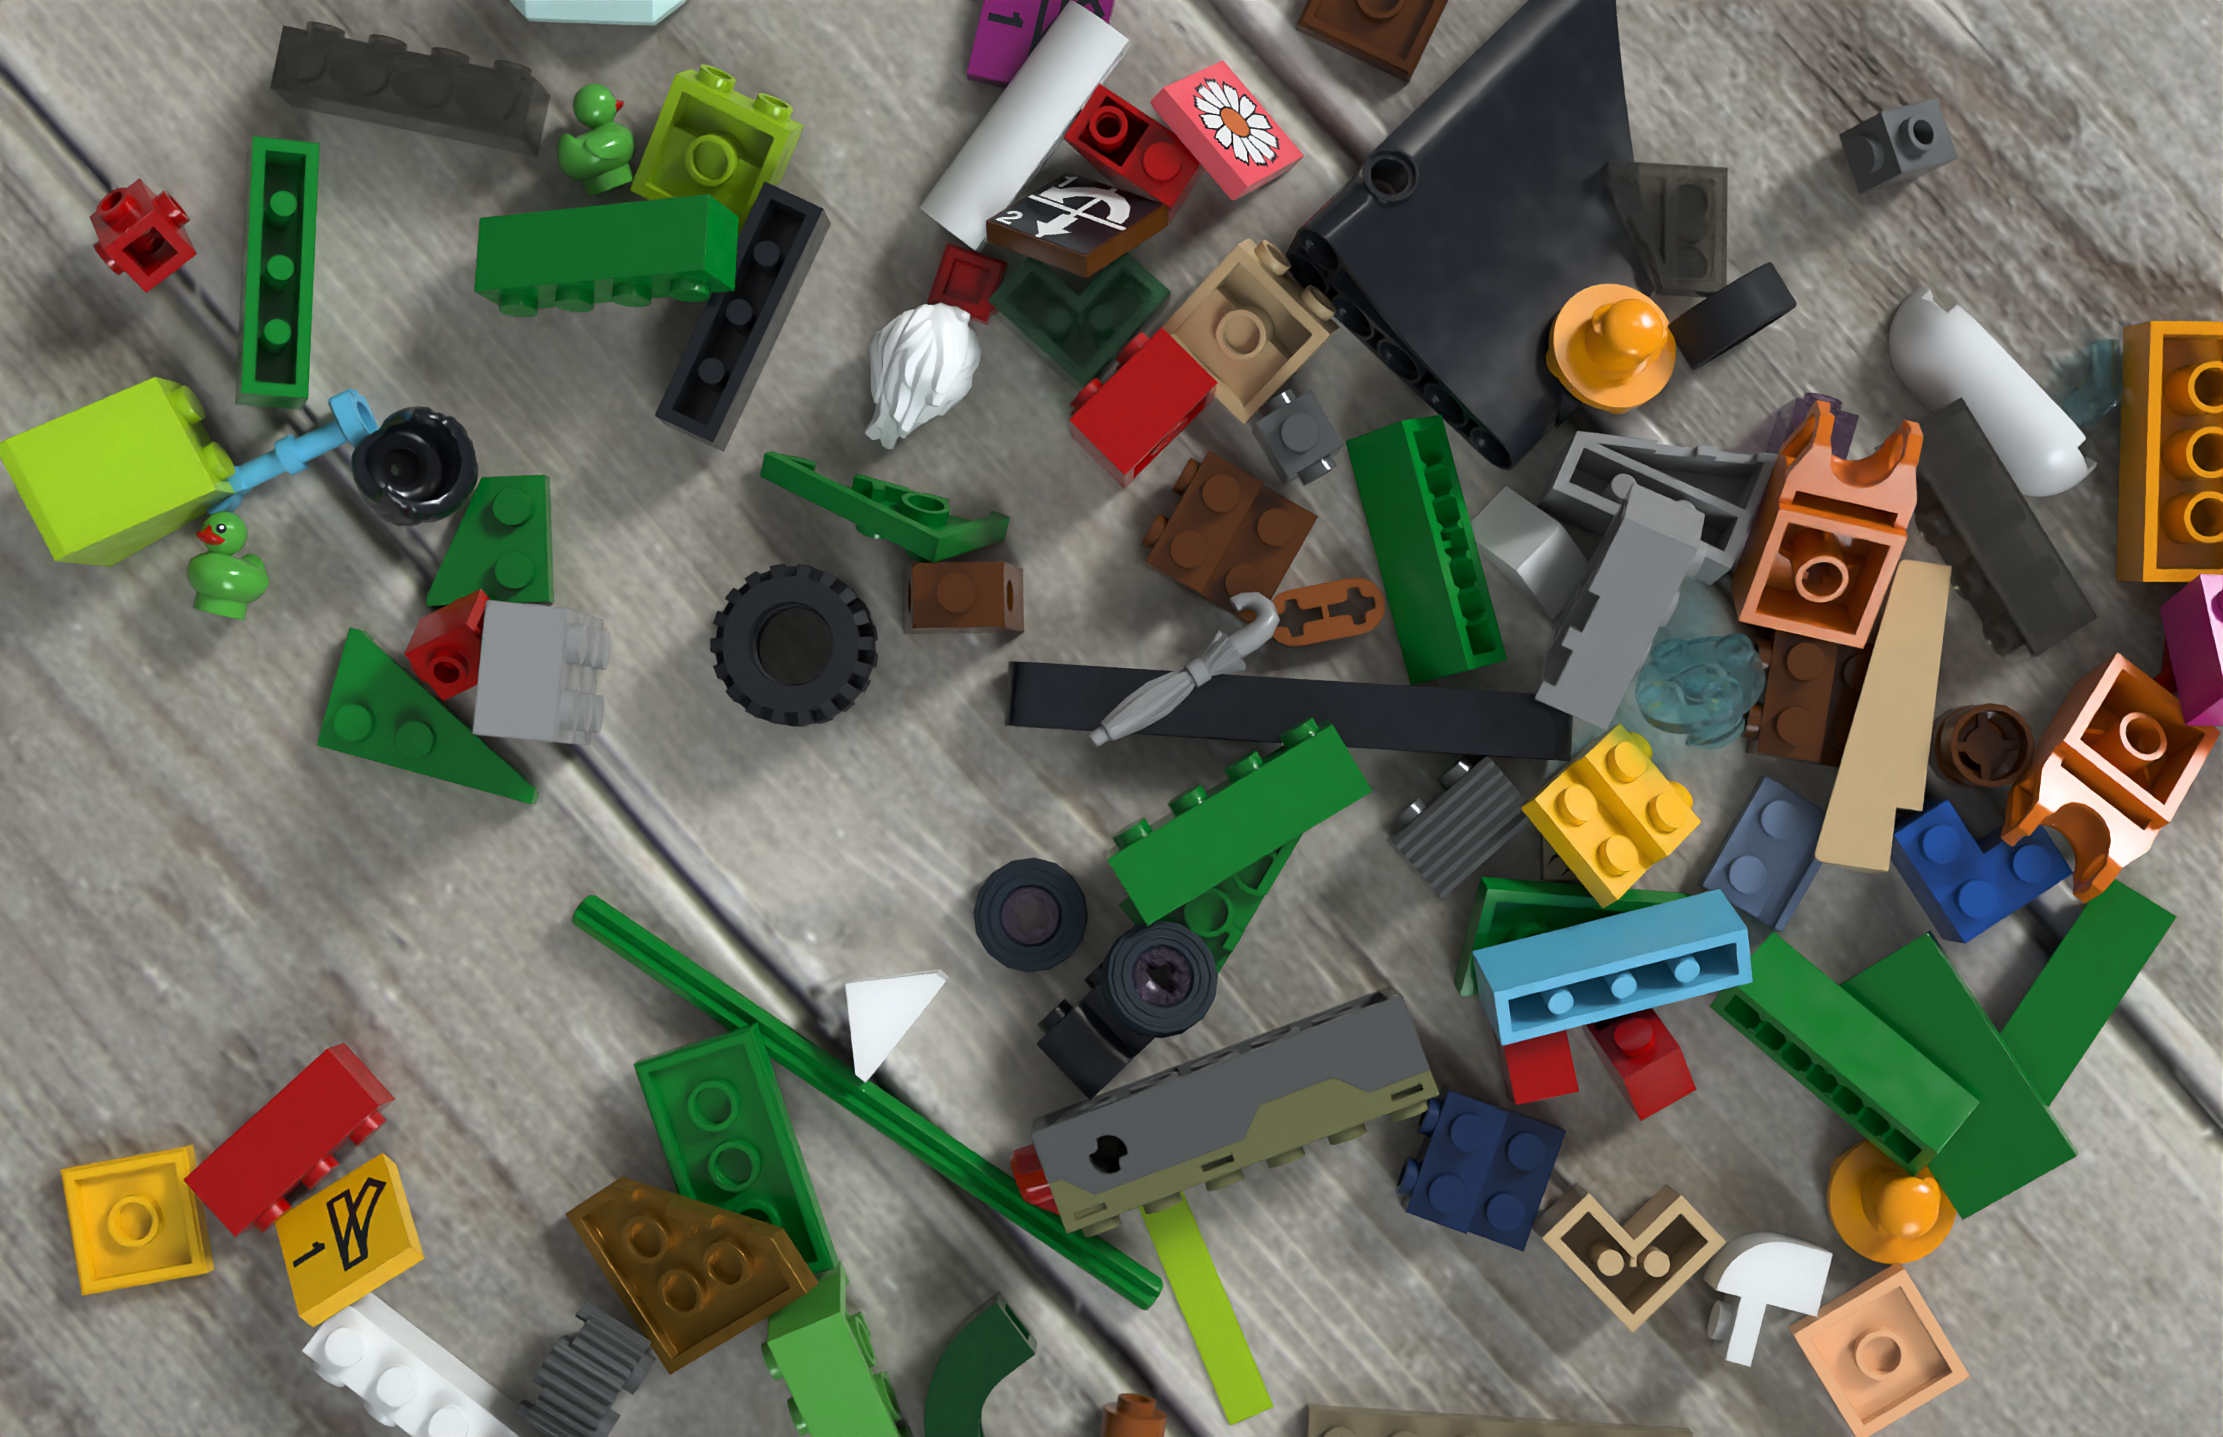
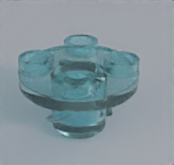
[1635,633,1766,750]

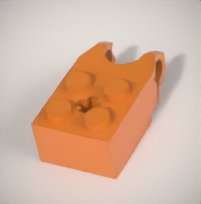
[1731,400,1923,649]
[2000,652,2221,904]

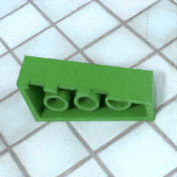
[761,1261,914,1437]

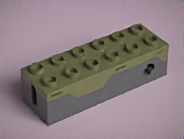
[1010,986,1440,1237]

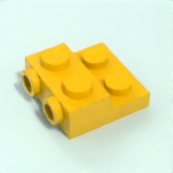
[1521,723,1701,908]

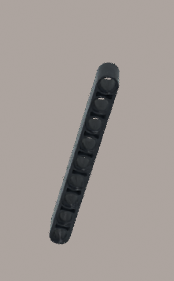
[1004,661,1573,761]

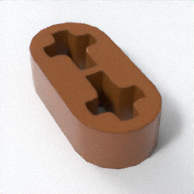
[1271,578,1385,648]

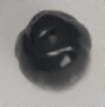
[351,406,479,526]

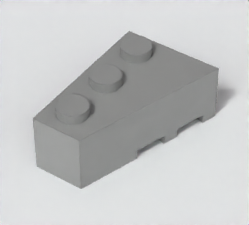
[1536,431,1778,585]
[1534,483,1709,730]

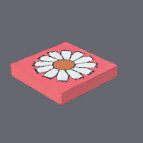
[1150,60,1304,201]

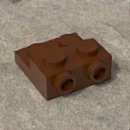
[1140,451,1318,624]
[1740,628,1875,768]

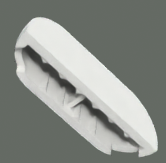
[1888,287,2097,497]

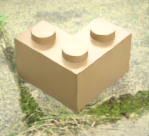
[1532,1183,1726,1333]

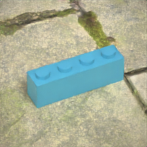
[1472,889,1753,1046]

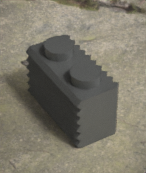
[1386,755,1530,899]

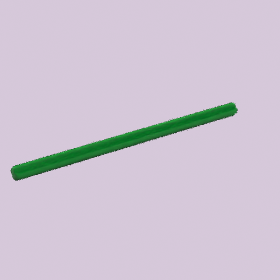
[571,895,1164,1310]

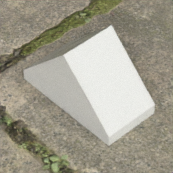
[1471,486,1589,620]
[845,969,949,1083]

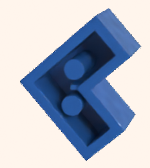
[1890,799,2073,944]

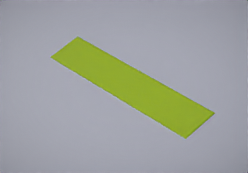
[1138,1191,1274,1426]

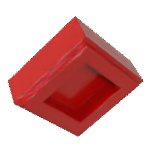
[927,242,1008,325]

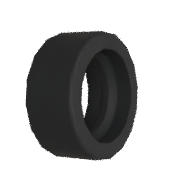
[1668,262,1797,370]

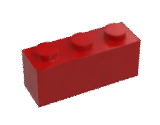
[183,1043,395,1237]

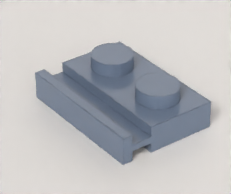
[1697,776,1826,932]

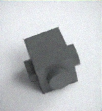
[1839,98,1958,194]
[1252,389,1344,486]

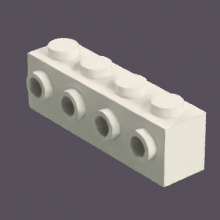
[302,1292,548,1437]

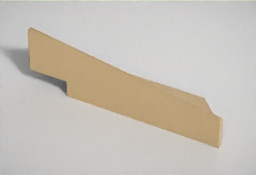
[1814,560,1952,874]

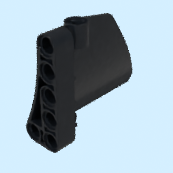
[1285,0,1656,471]

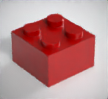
[1069,327,1218,489]

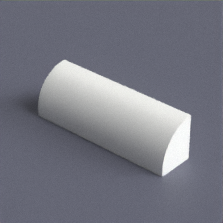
[919,0,1131,253]

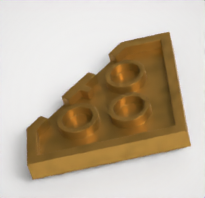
[565,1177,819,1375]

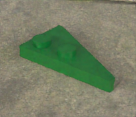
[760,451,1010,563]
[317,627,539,804]
[1454,877,1692,997]

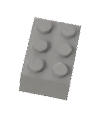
[472,600,611,745]

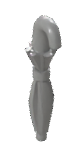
[1088,592,1280,747]

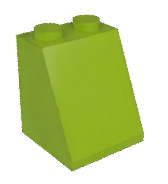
[0,377,238,567]

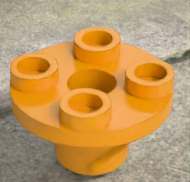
[1546,284,1676,415]
[1826,1139,1957,1264]

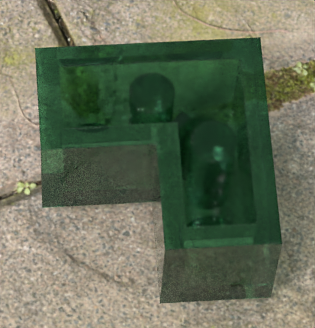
[988,252,1171,393]

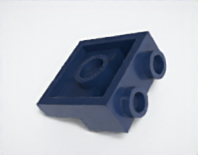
[1396,1085,1566,1252]

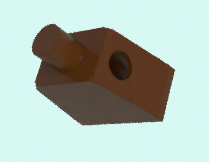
[903,562,1024,634]

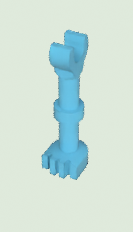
[207,388,379,514]

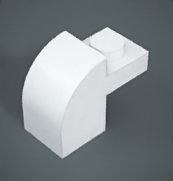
[1703,1232,1833,1367]

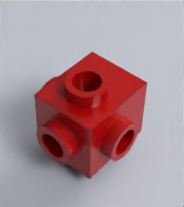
[89,178,197,293]

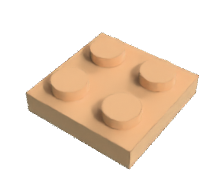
[1787,1262,1970,1437]

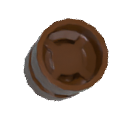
[1928,703,2035,788]

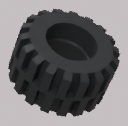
[710,564,878,727]

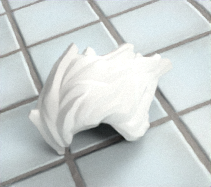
[865,302,982,450]

